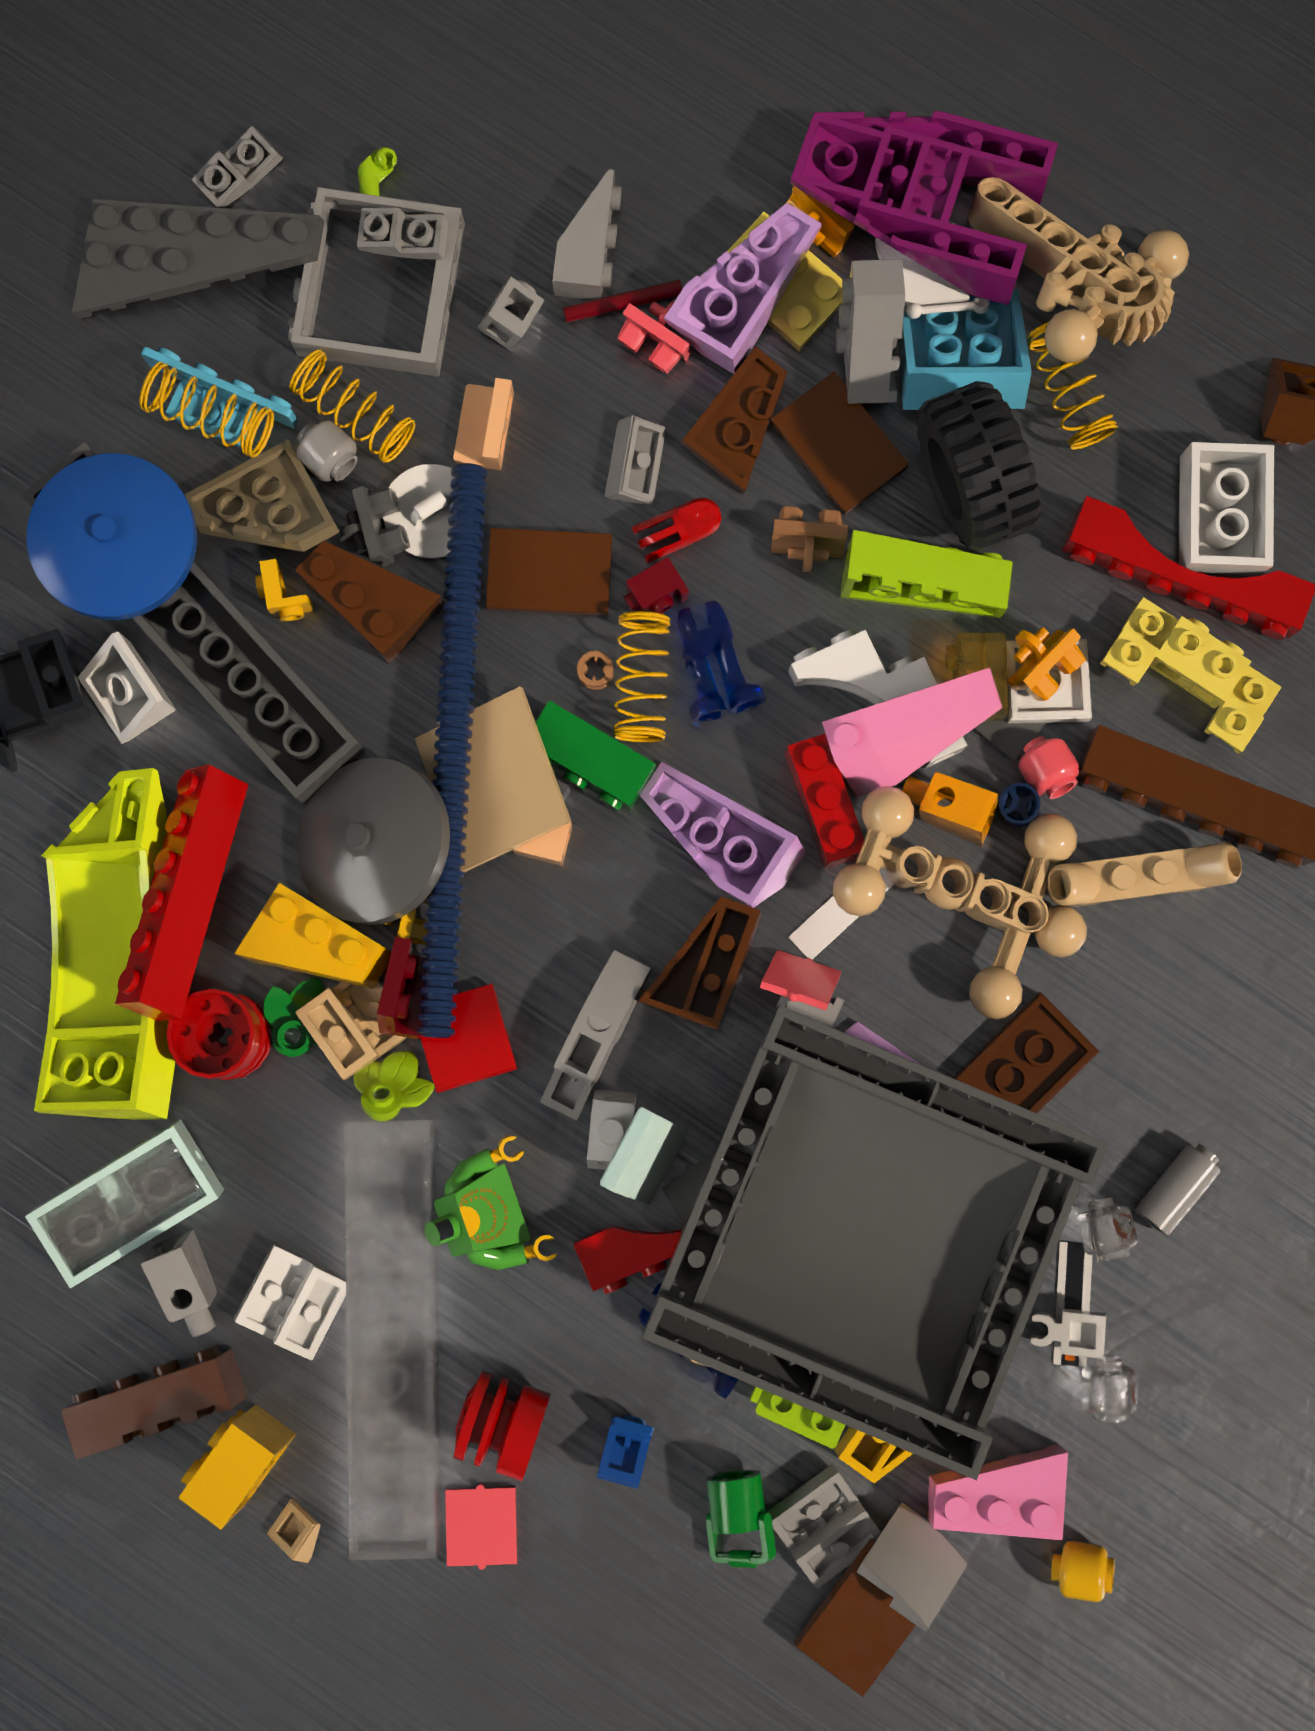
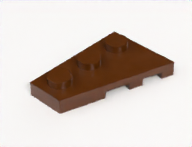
[680,347,787,494]

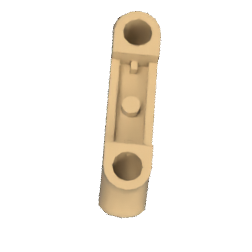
[1047,842,1242,907]

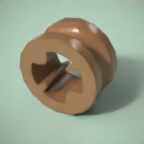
[577,650,614,690]

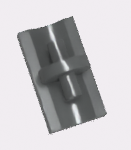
[339,486,410,566]

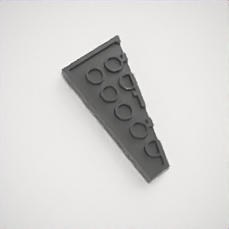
[72,199,324,319]

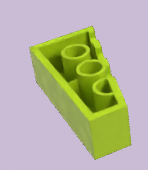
[840,530,1013,618]

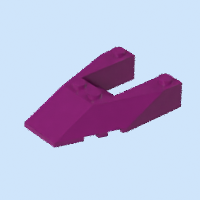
[790,111,1059,305]

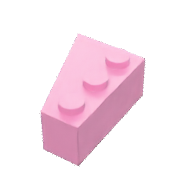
[926,1444,1068,1540]

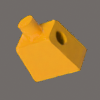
[902,772,998,847]

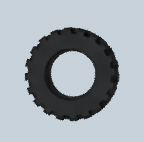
[916,381,1041,551]

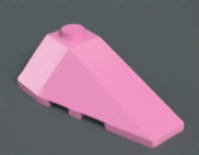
[822,668,1003,797]

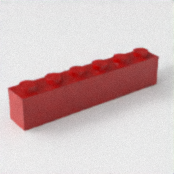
[115,764,249,1021]

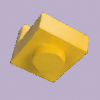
[255,559,314,621]

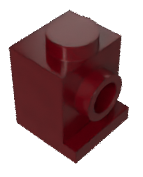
[623,557,689,614]

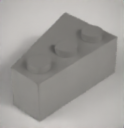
[836,259,905,404]

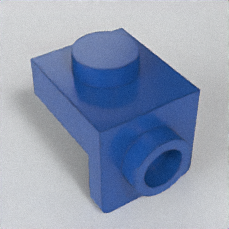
[596,1415,654,1489]

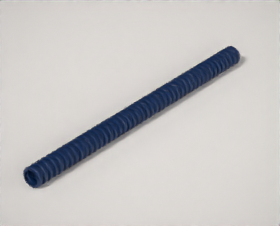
[417,463,488,1038]

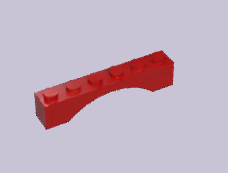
[1062,496,1315,640]
[573,1225,683,1294]

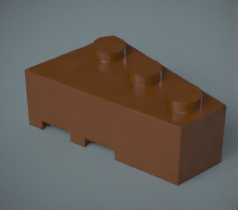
[295,541,444,664]
[638,896,762,1032]

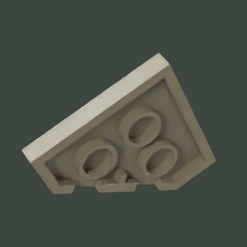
[185,439,340,552]

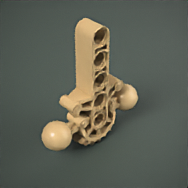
[968,177,1189,363]

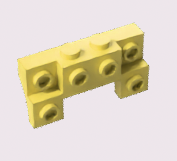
[1100,597,1282,754]

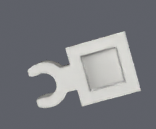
[1030,1309,1107,1359]

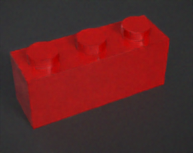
[785,733,864,869]

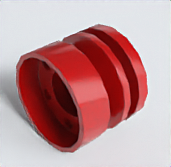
[166,989,272,1080]
[453,1370,551,1481]

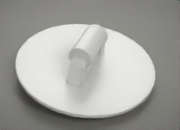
[383,464,454,559]

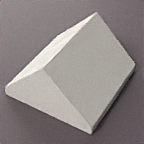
[78,632,176,744]

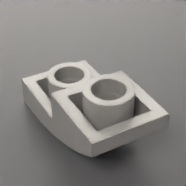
[191,126,283,208]
[357,208,449,260]

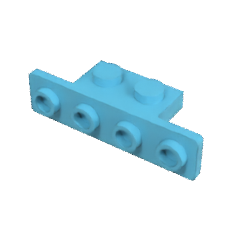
[141,347,298,450]

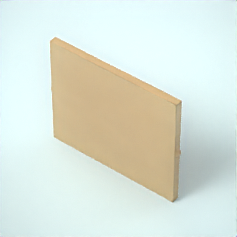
[415,686,572,872]

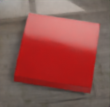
[421,983,517,1093]

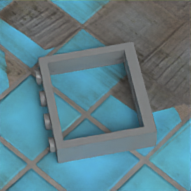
[287,187,465,377]

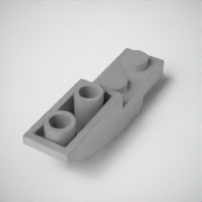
[540,949,653,1121]

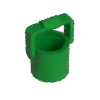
[706,1469,776,1568]

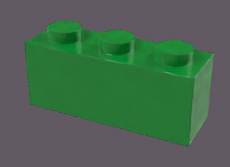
[536,700,656,811]

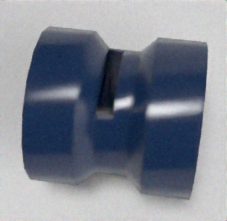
[998,783,1041,828]

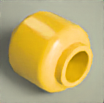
[1051,1541,1115,1602]

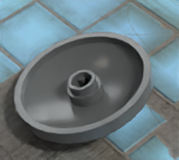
[297,758,450,925]

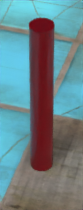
[563,279,682,323]

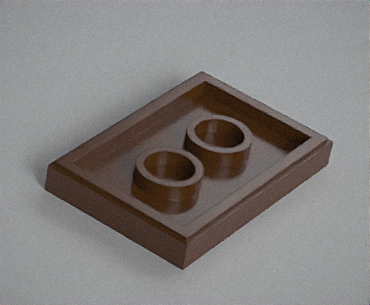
[770,371,909,516]
[486,528,612,617]
[952,992,1100,1113]
[794,1538,916,1697]

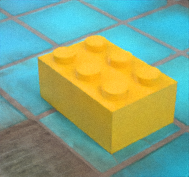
[178,1404,296,1530]

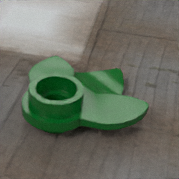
[263,977,324,1057]

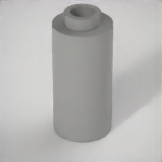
[1134,1144,1221,1237]

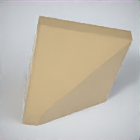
[267,1498,321,1563]

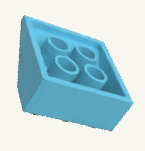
[899,289,1032,410]

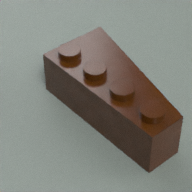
[60,1345,248,1460]

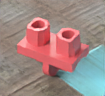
[617,300,692,374]

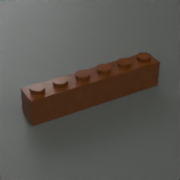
[1077,725,1315,868]

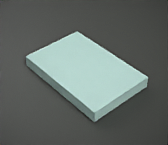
[600,1107,689,1205]

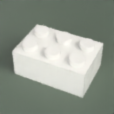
[1178,442,1274,577]

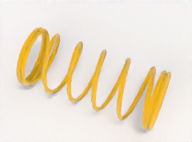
[1026,321,1118,450]
[289,350,415,463]
[139,361,274,458]
[613,611,670,742]

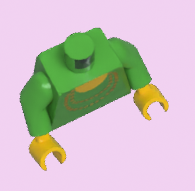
[425,1135,558,1270]

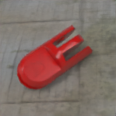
[631,498,722,564]

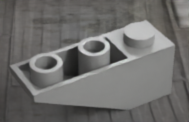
[552,169,622,300]

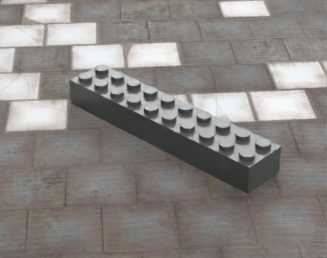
[22,442,365,805]

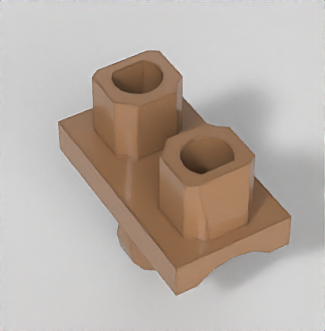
[771,506,848,572]

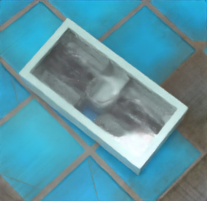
[25,1119,225,1288]

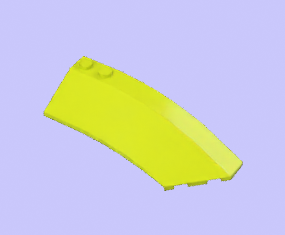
[34,768,175,1120]

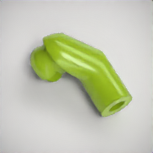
[358,147,397,196]

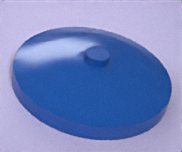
[26,453,197,620]

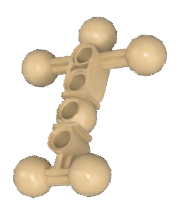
[833,786,1087,1019]

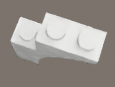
[788,629,967,769]

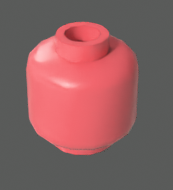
[1018,736,1080,799]

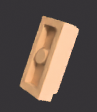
[453,378,514,470]

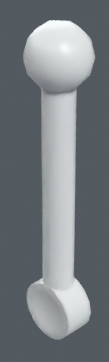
[906,297,990,319]

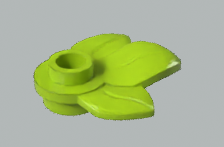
[354,1051,435,1121]

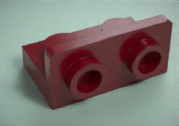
[377,937,426,1039]

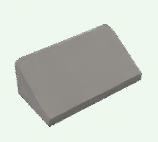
[605,415,667,506]

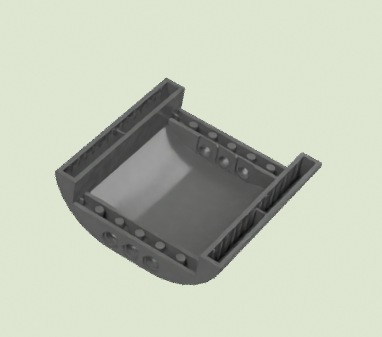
[642,1006,1109,1481]

